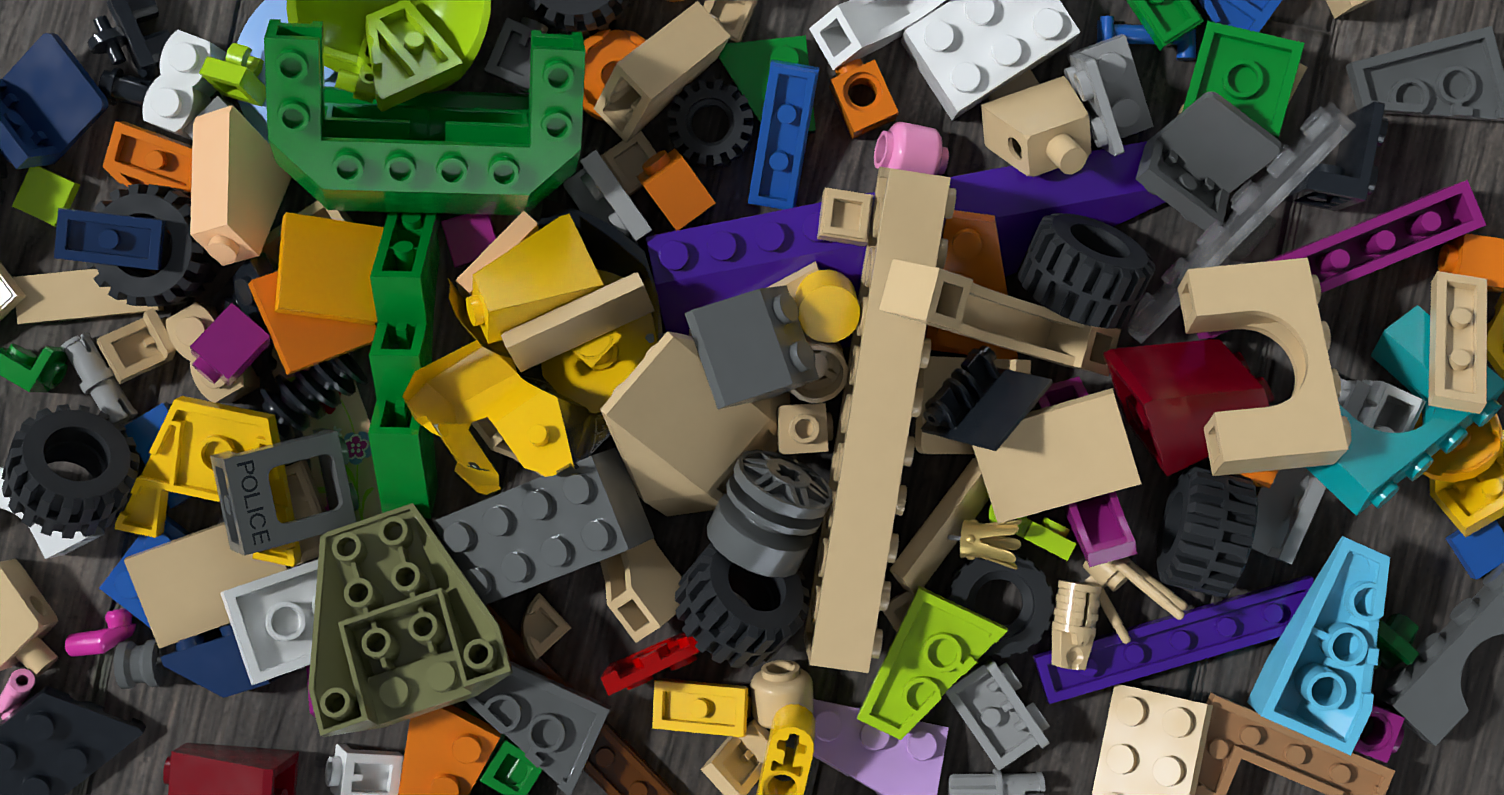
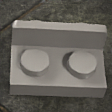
[563,150,655,259]

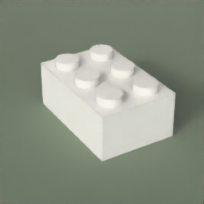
[901,0,1080,121]

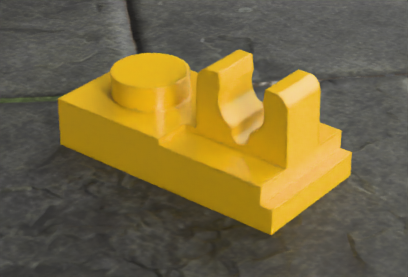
[652,678,751,737]

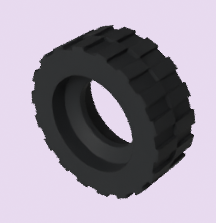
[945,552,1054,658]

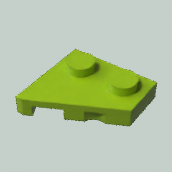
[366,0,463,112]

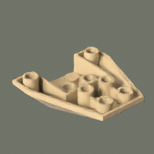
[600,331,790,516]

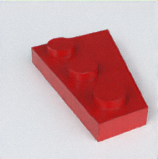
[601,631,700,696]

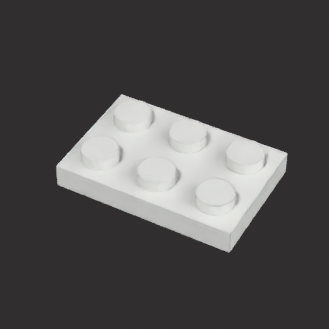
[220,559,318,685]

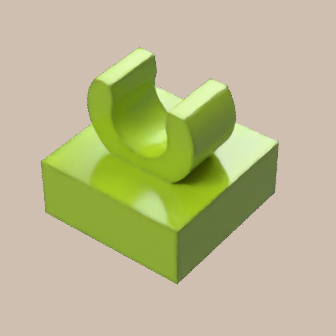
[199,43,266,107]

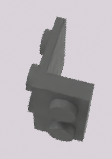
[1136,92,1281,234]

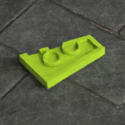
[857,586,1008,740]

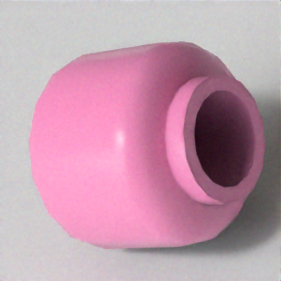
[874,122,949,176]

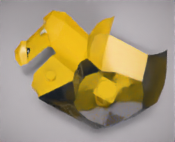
[402,198,663,494]

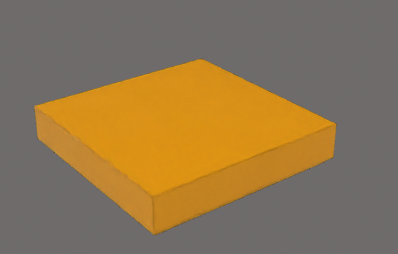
[275,212,384,325]

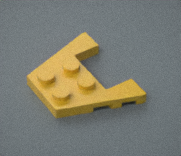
[115,396,302,567]

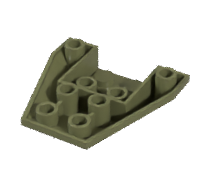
[308,503,513,737]

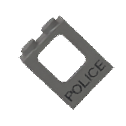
[210,428,359,556]

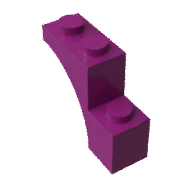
[1035,377,1137,567]

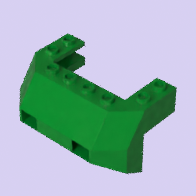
[264,19,585,215]

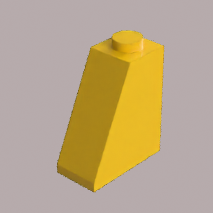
[466,214,604,344]

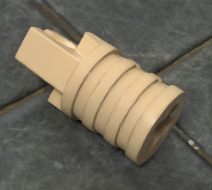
[1052,580,1102,670]

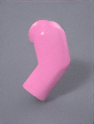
[0,669,35,720]

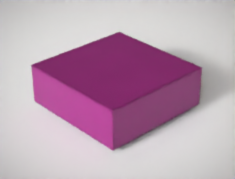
[441,214,497,268]

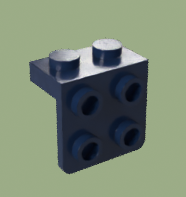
[0,33,108,169]

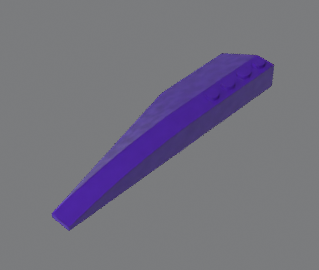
[646,141,1165,348]

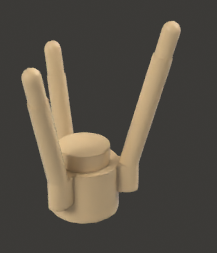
[1083,557,1188,644]

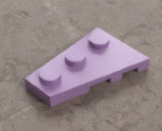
[813,699,949,795]

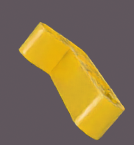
[756,704,816,795]

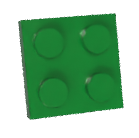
[1182,21,1305,139]

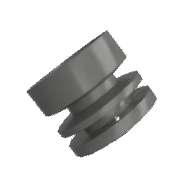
[707,449,833,578]

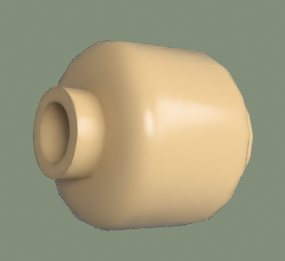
[750,660,814,735]

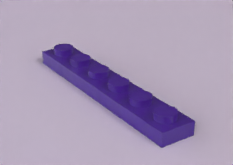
[1033,575,1314,704]

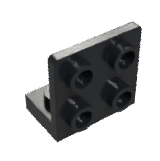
[1280,101,1388,211]

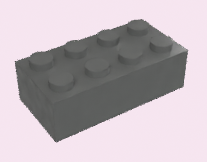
[433,447,655,605]

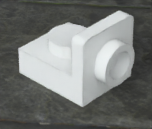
[325,744,403,795]

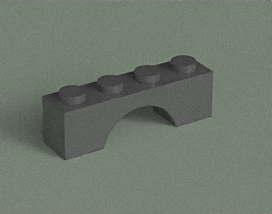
[1377,563,1504,746]

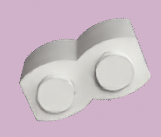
[143,30,227,140]

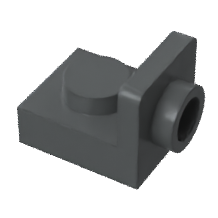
[484,17,549,92]

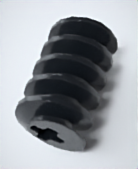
[260,353,368,440]

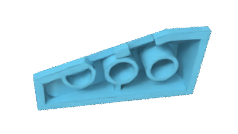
[1247,536,1390,756]

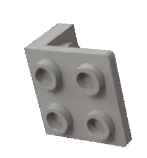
[1064,34,1154,156]

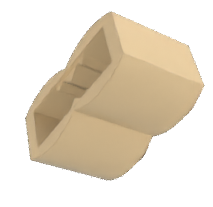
[166,302,260,403]

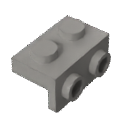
[946,657,1050,771]

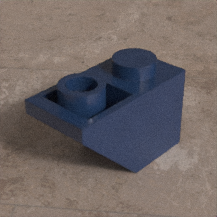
[161,624,282,698]

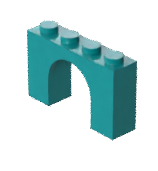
[1305,305,1504,516]

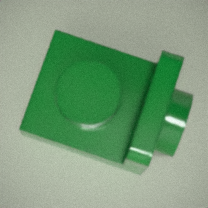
[0,344,68,393]

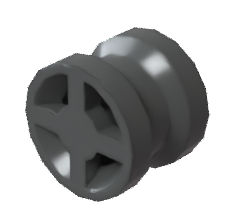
[114,639,168,689]

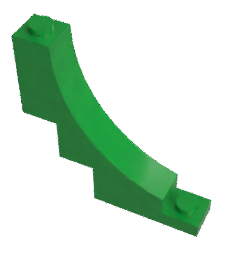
[368,212,442,519]

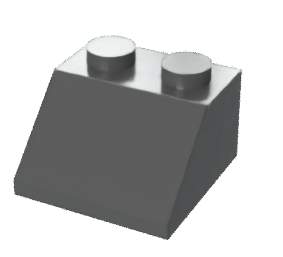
[685,285,819,409]

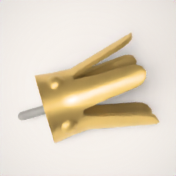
[948,519,1022,570]

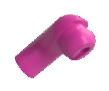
[65,608,136,657]

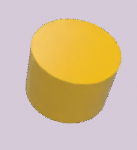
[795,270,860,343]

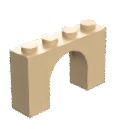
[1178,258,1351,476]

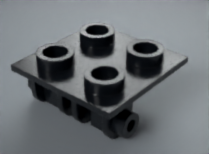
[921,346,1053,451]

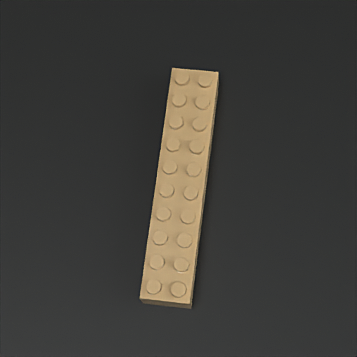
[803,167,956,673]

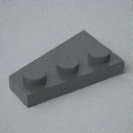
[1346,26,1504,121]
[465,661,611,795]

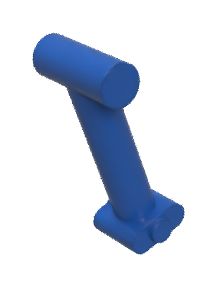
[1097,16,1196,61]

